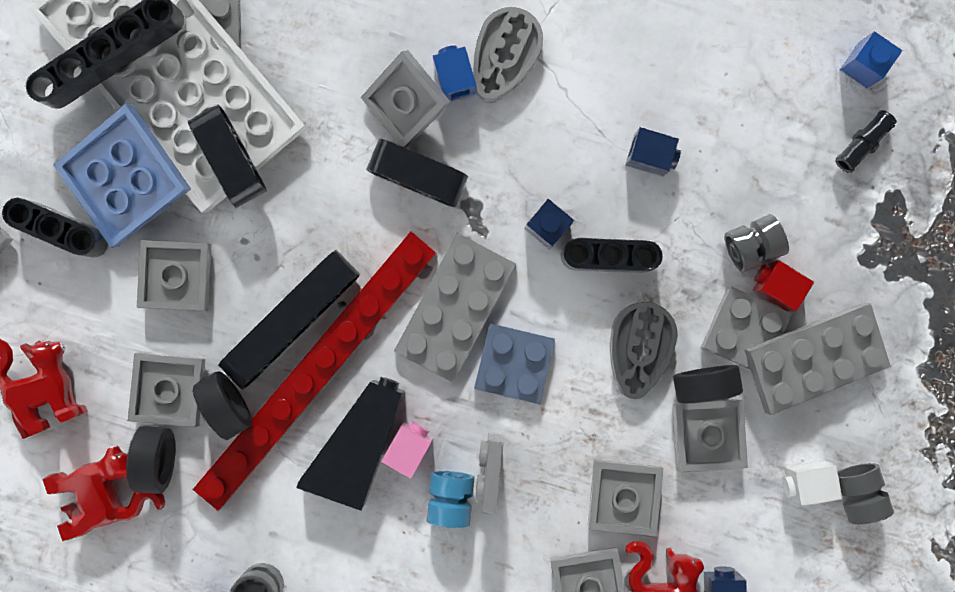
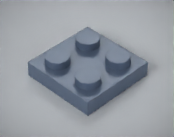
[474,323,555,404]

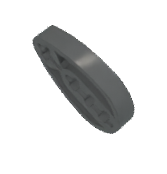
[610,302,678,399]

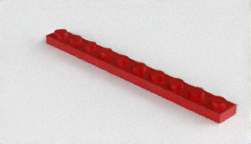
[192,231,437,511]

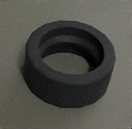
[673,365,743,404]
[192,371,252,440]
[126,426,176,494]

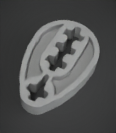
[473,7,543,103]

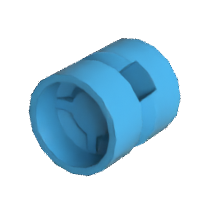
[426,471,474,528]

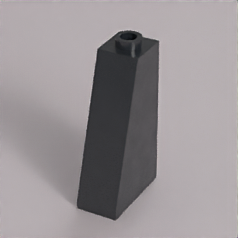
[296,376,405,511]

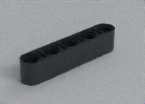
[26,0,184,109]
[218,250,360,390]

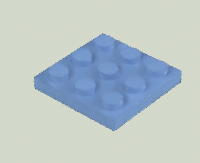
[53,104,191,248]

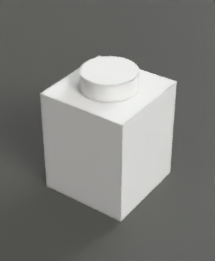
[782,460,842,506]

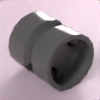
[724,214,789,273]
[838,463,894,525]
[230,563,284,592]

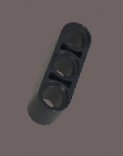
[188,104,267,208]
[366,138,469,208]
[2,197,108,258]
[560,238,663,273]

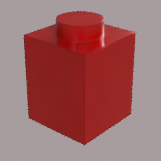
[752,260,814,312]

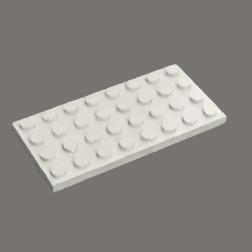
[29,0,307,214]

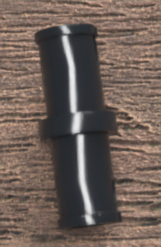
[835,110,897,173]

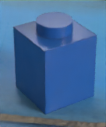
[840,31,903,88]
[432,45,477,101]

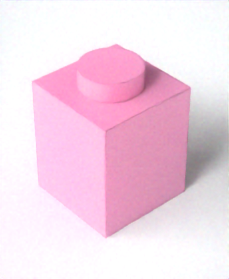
[381,421,433,479]

